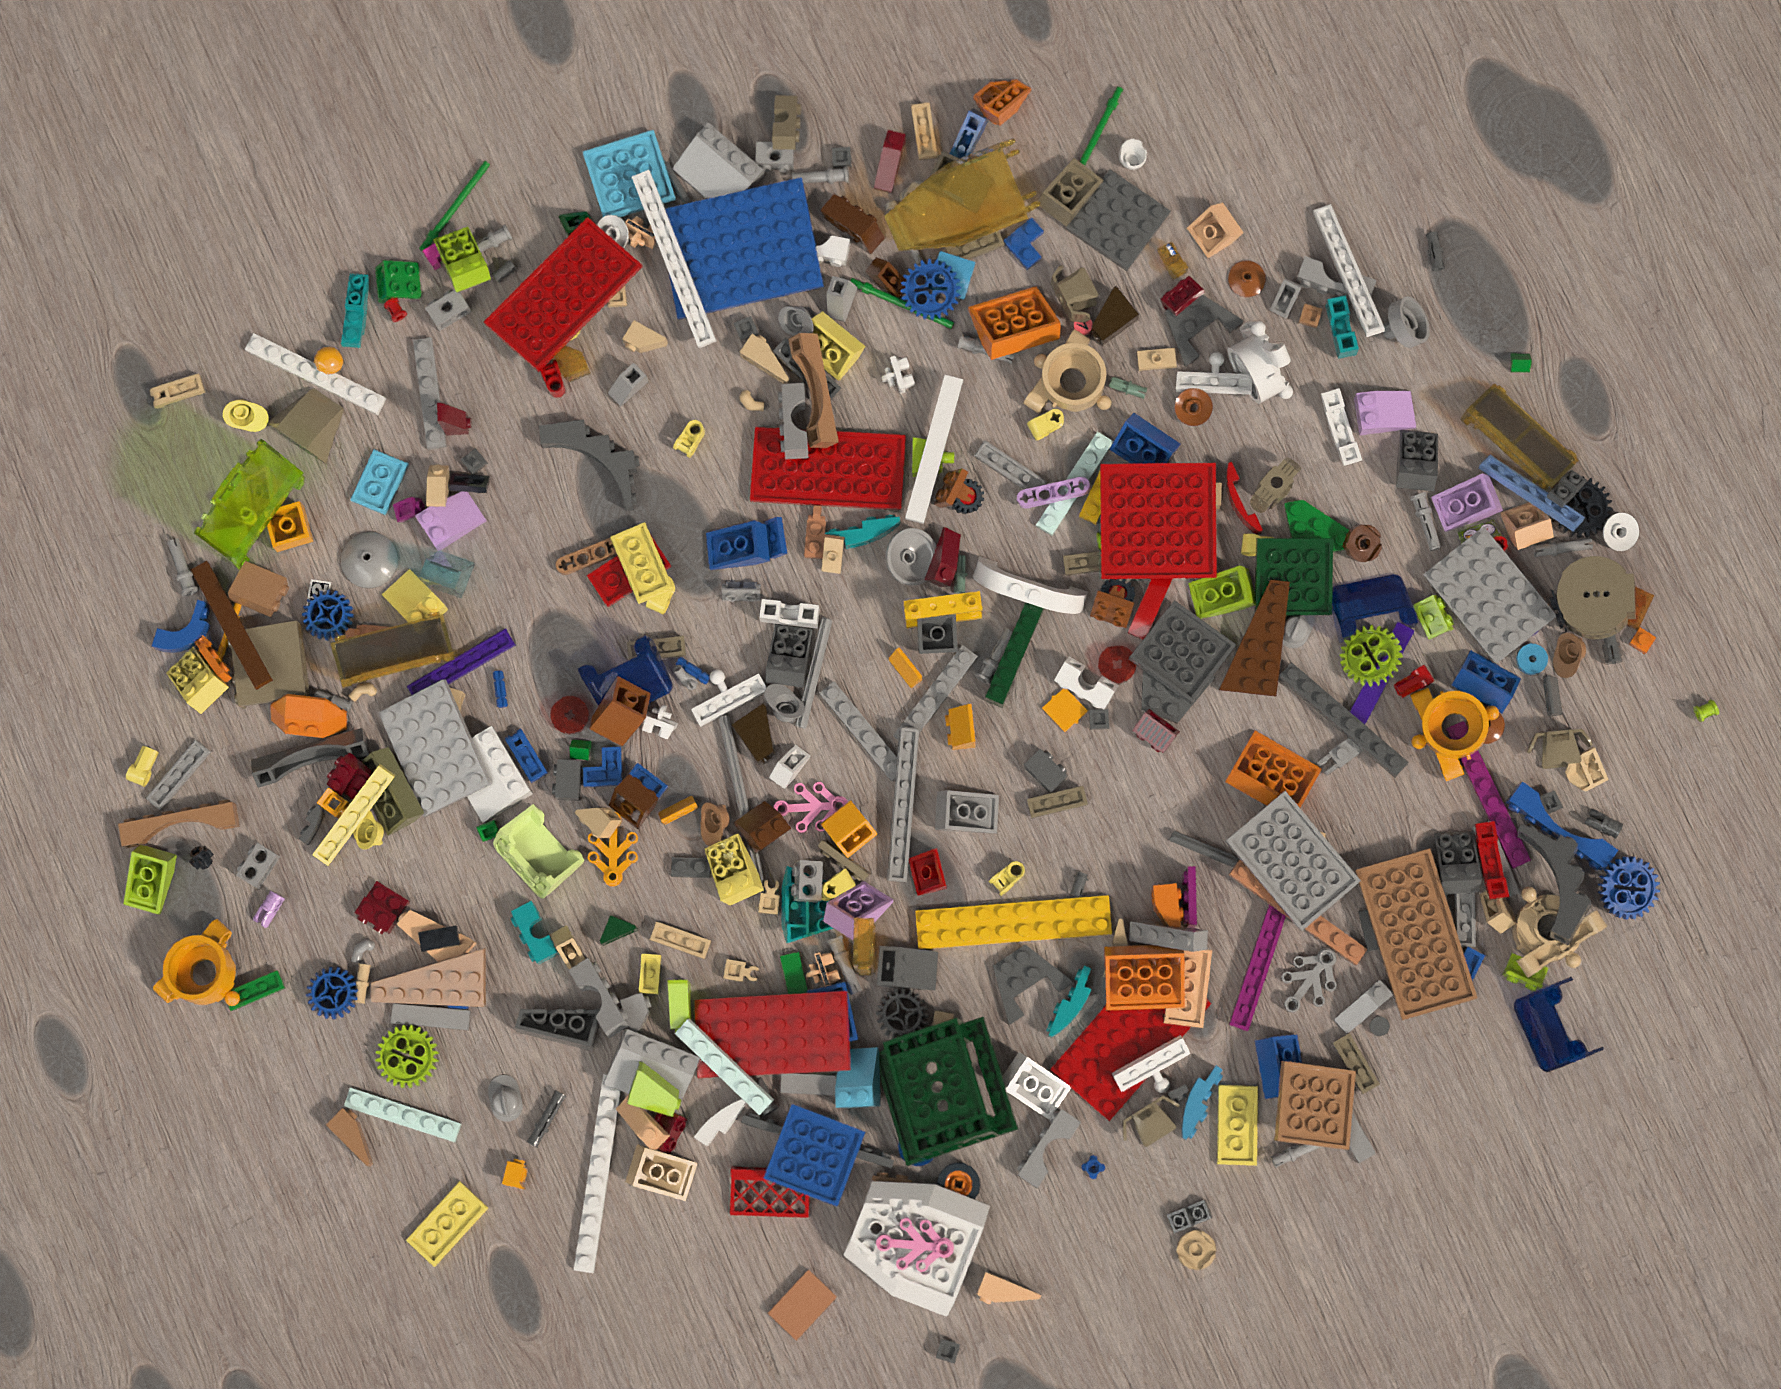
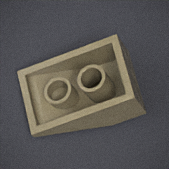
[1037,158,1103,227]

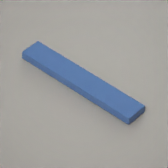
[1479,454,1585,531]

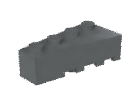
[515,1009,600,1051]

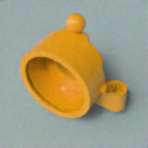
[1410,688,1499,782]
[153,919,240,1006]

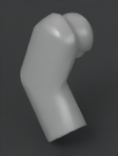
[673,665,698,690]
[351,938,375,963]

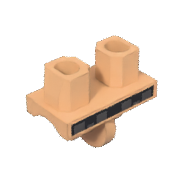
[625,216,656,249]
[806,952,840,987]

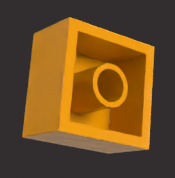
[263,501,314,552]

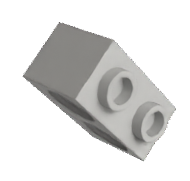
[236,843,280,889]
[791,860,823,902]

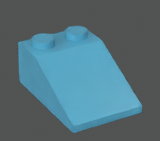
[835,1047,881,1108]

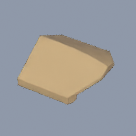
[1565,746,1609,792]

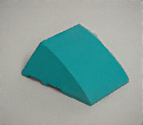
[781,866,843,944]

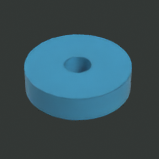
[1516,644,1548,675]

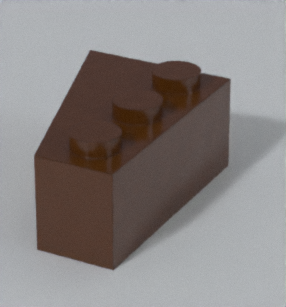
[820,193,885,255]

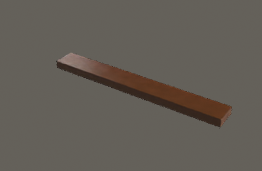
[191,561,273,690]

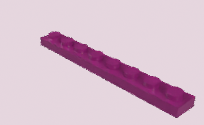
[1445,721,1531,869]
[1228,904,1286,1032]

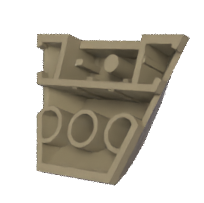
[267,388,344,465]

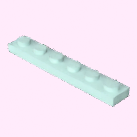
[1036,432,1114,536]
[675,1018,774,1115]
[344,1088,461,1142]

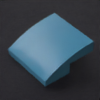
[929,251,976,300]

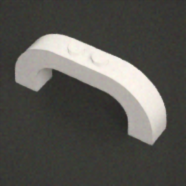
[973,557,1088,614]

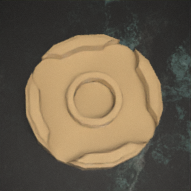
[1176,1230,1216,1270]

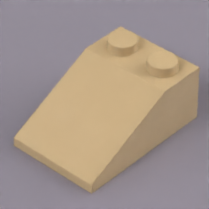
[625,1144,697,1201]

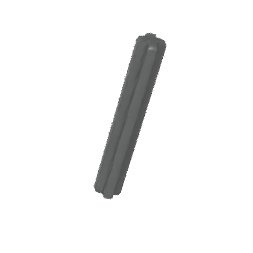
[1170,831,1240,867]

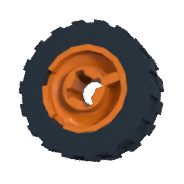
[937,1163,980,1199]

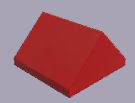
[909,848,947,896]

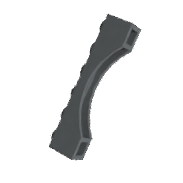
[251,728,369,788]

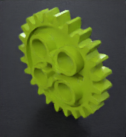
[1339,625,1403,687]
[375,1025,439,1088]

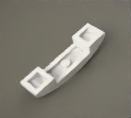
[1321,388,1362,466]

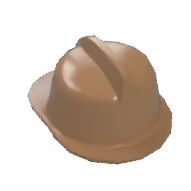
[1553,633,1586,678]
[701,802,730,846]

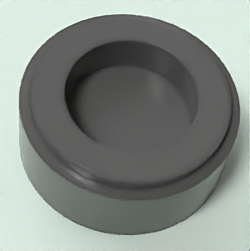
[1369,1016,1390,1036]

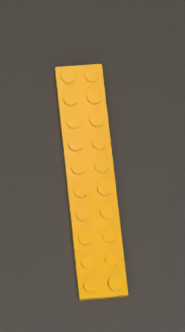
[915,895,1112,950]

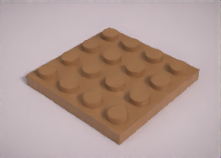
[1274,1061,1356,1150]

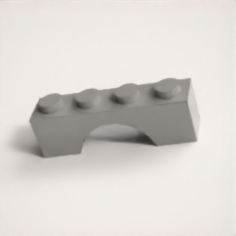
[1296,256,1376,301]
[778,383,808,459]
[1129,919,1208,952]
[568,958,629,1038]
[1017,1109,1081,1188]

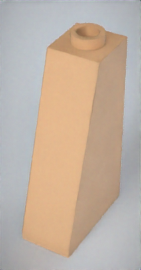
[397,910,477,962]

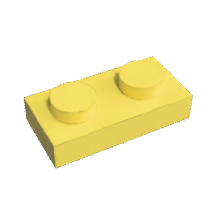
[639,954,661,994]

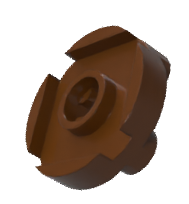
[1343,524,1382,562]

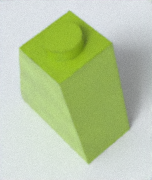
[668,980,691,1033]
[627,1061,681,1117]

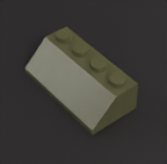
[361,747,424,836]

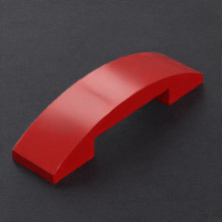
[1226,462,1263,535]
[1128,578,1173,640]
[1475,821,1509,900]

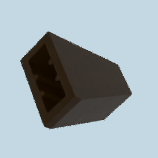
[1091,286,1139,346]
[732,703,774,765]

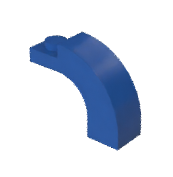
[152,600,211,653]

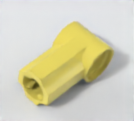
[126,746,159,787]

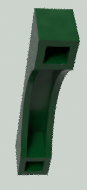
[985,602,1045,708]

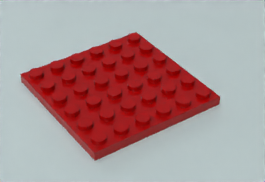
[1100,463,1217,579]

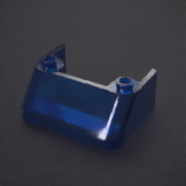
[1514,977,1604,1072]

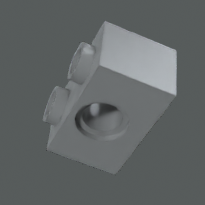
[755,142,794,172]
[425,290,471,331]

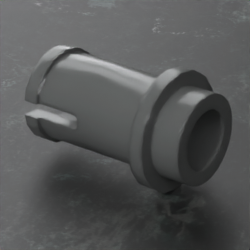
[492,260,516,283]
[1070,872,1089,897]

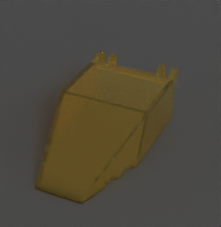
[884,138,1041,251]

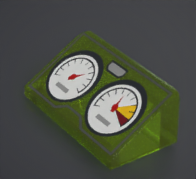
[1457,520,1501,544]

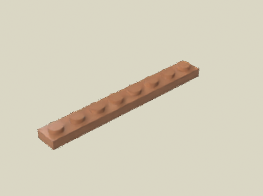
[1229,859,1367,965]

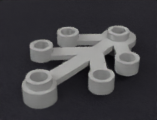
[1281,948,1337,1013]

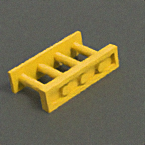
[903,591,982,628]

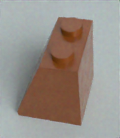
[589,676,651,746]

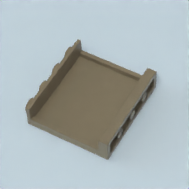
[228,621,310,709]

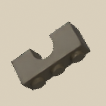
[772,95,801,150]

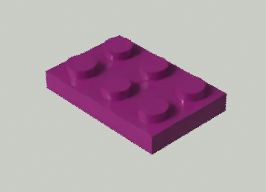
[1182,866,1197,928]

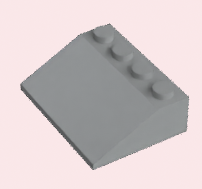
[672,123,765,199]
[603,1029,700,1112]

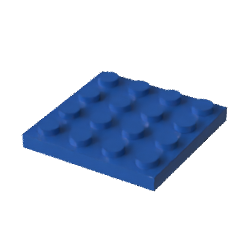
[763,1104,866,1207]

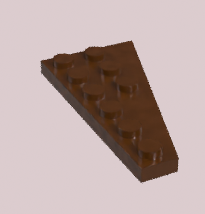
[1219,580,1290,697]

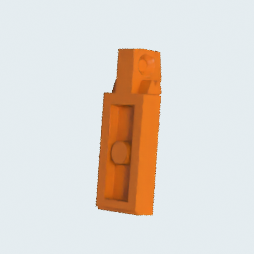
[194,635,232,682]

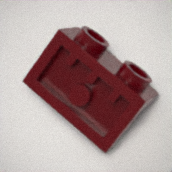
[1161,276,1205,316]
[654,1113,687,1154]

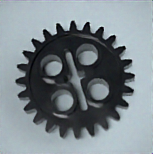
[1553,476,1613,539]

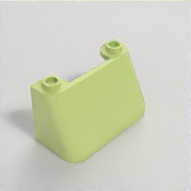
[493,804,584,899]

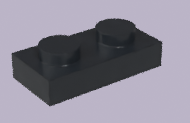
[449,473,490,493]
[418,925,461,952]

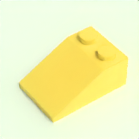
[382,569,448,635]

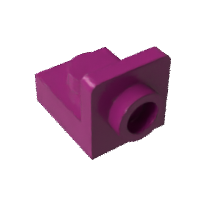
[393,497,425,523]

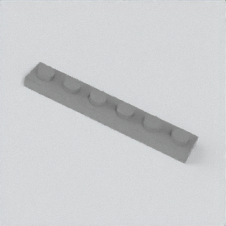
[413,337,447,450]
[893,645,978,740]
[819,681,897,782]

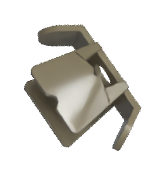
[1051,265,1098,322]
[1250,457,1301,513]
[1527,729,1593,769]
[1122,1096,1180,1147]

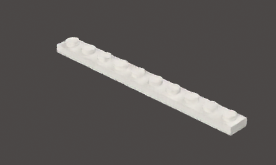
[632,170,716,348]
[574,1074,621,1273]

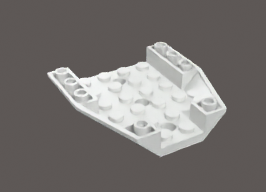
[843,1181,990,1317]

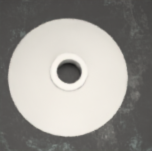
[597,215,629,248]
[1603,513,1639,551]

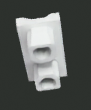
[881,356,914,394]
[641,705,678,739]

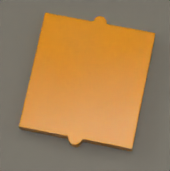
[1042,688,1088,732]

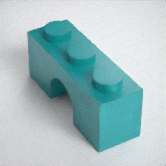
[1325,296,1359,359]
[510,901,559,964]

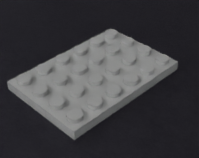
[1423,526,1556,664]
[378,680,491,817]
[1225,791,1361,931]

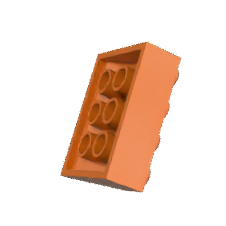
[968,286,1061,360]
[1225,731,1322,808]
[1104,945,1185,1010]

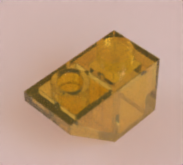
[555,346,591,382]

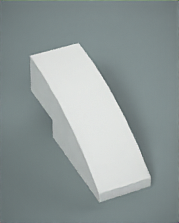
[694,1099,746,1146]

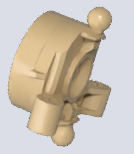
[1023,329,1111,414]
[1512,886,1608,978]

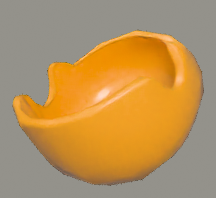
[313,346,343,374]

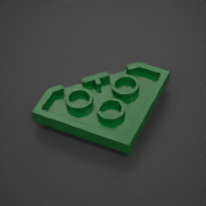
[1284,500,1349,553]

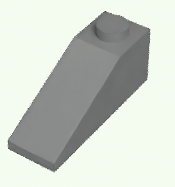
[1334,980,1393,1035]

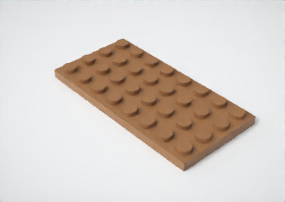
[1355,849,1478,1021]

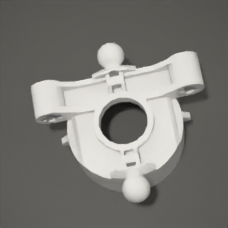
[1228,321,1293,404]

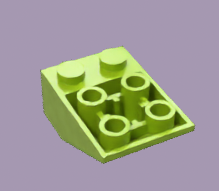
[433,226,491,293]

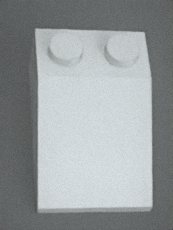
[1003,1052,1071,1120]

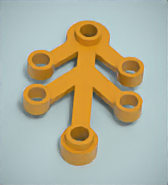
[588,812,638,887]

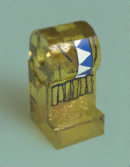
[1157,242,1189,281]

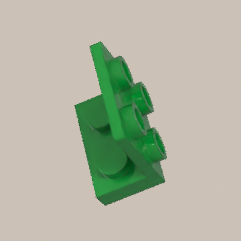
[375,260,422,303]

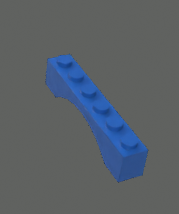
[1506,781,1618,871]

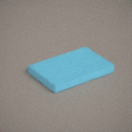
[350,449,409,516]

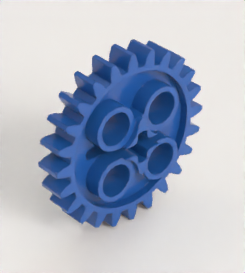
[900,259,962,321]
[1598,856,1660,920]

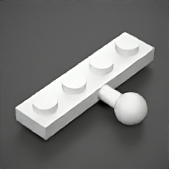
[1176,352,1253,395]
[691,669,766,727]
[1112,1036,1190,1093]

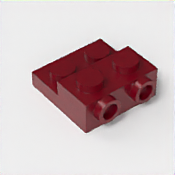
[327,753,373,800]
[354,881,410,934]

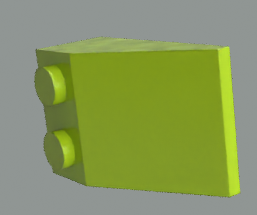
[1188,566,1256,619]
[123,845,177,915]

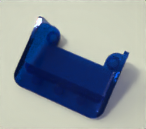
[1332,574,1418,643]
[578,635,673,706]

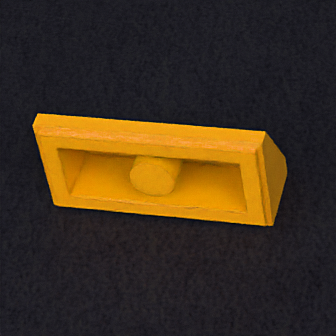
[889,647,922,688]
[658,796,698,825]

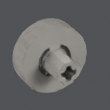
[1383,296,1429,348]

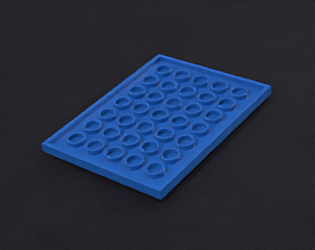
[665,177,824,320]

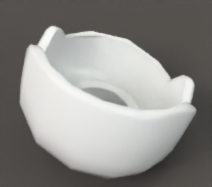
[1119,139,1147,170]

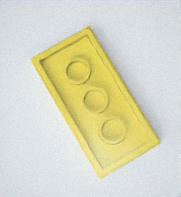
[610,522,674,604]
[1217,1085,1258,1166]
[406,1181,489,1267]

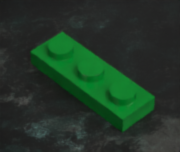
[228,970,286,1011]

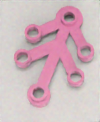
[773,782,848,833]
[876,1217,954,1272]

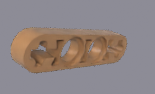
[556,538,617,575]

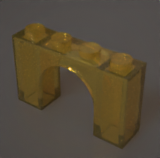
[853,918,876,976]

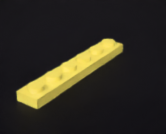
[313,764,395,866]

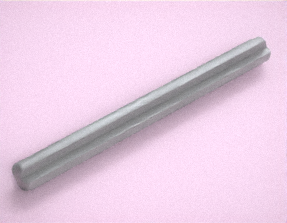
[795,618,832,729]

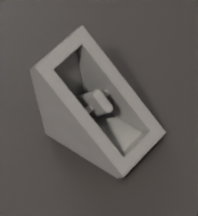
[1270,278,1302,318]

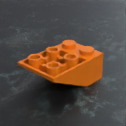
[1151,883,1185,928]

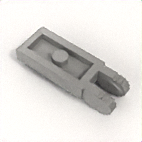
[1317,738,1363,776]

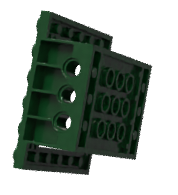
[879,1017,1019,1166]

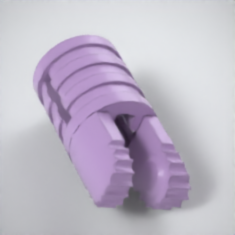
[253,890,285,928]

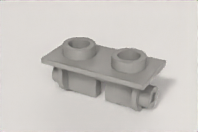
[722,582,761,602]

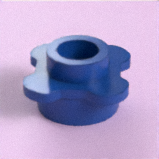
[1081,1155,1105,1179]

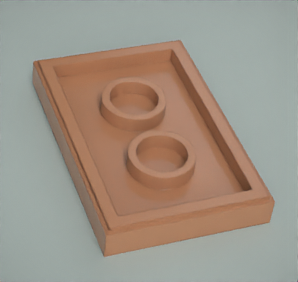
[768,1269,837,1341]

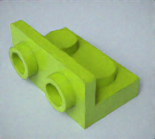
[1413,595,1454,640]
[1502,953,1549,992]

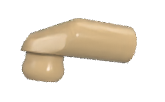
[740,390,765,411]
[348,683,377,702]

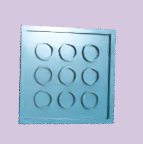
[583,130,676,217]

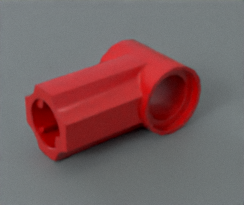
[1393,665,1435,699]

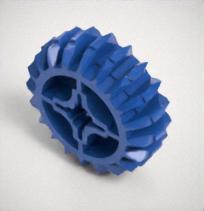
[302,589,354,641]
[306,967,358,1019]

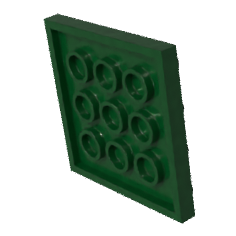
[1255,538,1333,615]

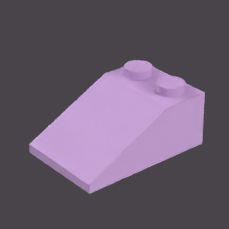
[1354,391,1416,436]
[1431,473,1503,532]
[415,492,486,551]
[823,881,893,940]

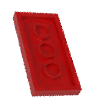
[586,534,672,608]

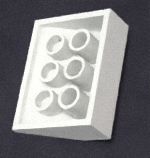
[467,726,533,824]

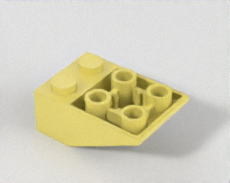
[166,646,229,714]
[704,833,764,906]

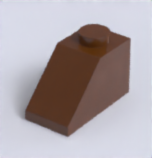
[865,257,907,298]

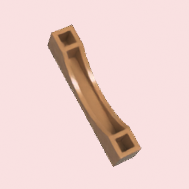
[788,333,838,448]
[118,800,240,849]

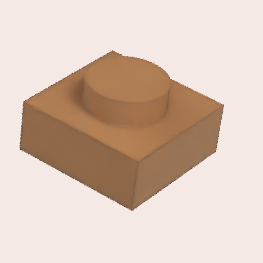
[1299,304,1323,328]

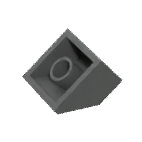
[917,614,958,654]

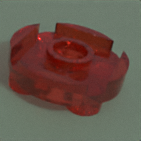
[1098,645,1136,685]
[550,696,589,735]

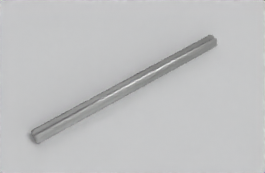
[719,716,764,883]

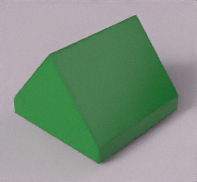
[1510,353,1532,373]
[570,739,591,761]
[476,820,499,842]

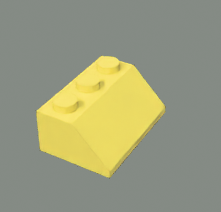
[812,311,866,381]

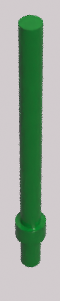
[1079,86,1123,166]
[419,161,490,252]
[850,278,955,329]

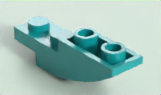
[341,274,369,348]
[825,515,900,549]
[1046,966,1092,1038]

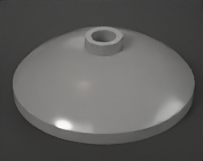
[886,528,936,586]
[341,532,398,589]

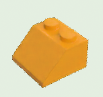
[945,704,976,750]

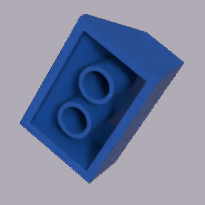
[1109,413,1181,464]
[1452,650,1521,713]
[1255,1034,1302,1099]

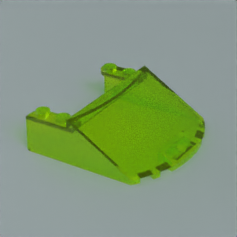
[194,439,305,570]

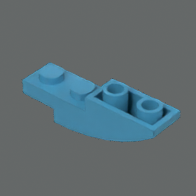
[1181,1065,1223,1140]

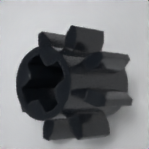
[189,846,214,870]

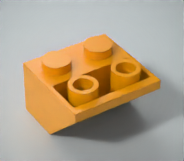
[821,800,877,858]

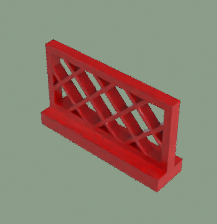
[730,1166,809,1218]

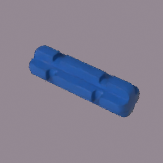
[676,657,710,684]
[493,670,508,708]

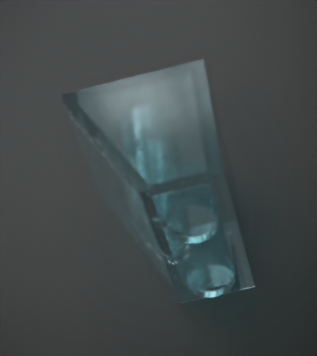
[419,550,475,599]

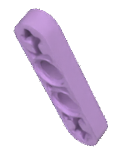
[1017,477,1090,509]

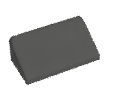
[1543,675,1562,717]

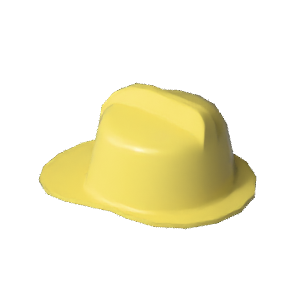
[223,399,269,432]
[353,811,384,850]

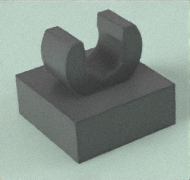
[461,448,488,475]

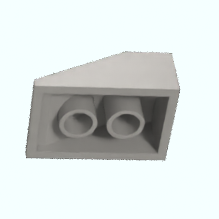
[935,790,999,834]

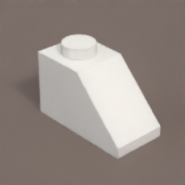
[769,745,811,789]

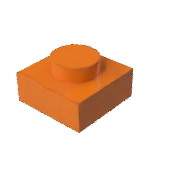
[1629,627,1656,654]

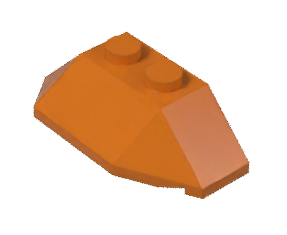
[973,79,1031,126]
[270,694,347,738]

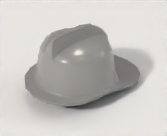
[778,306,813,335]
[1283,615,1315,648]
[764,684,805,724]
[488,1075,522,1122]

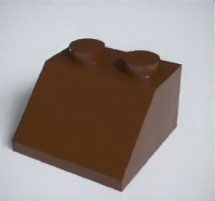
[608,774,659,830]
[733,801,791,854]

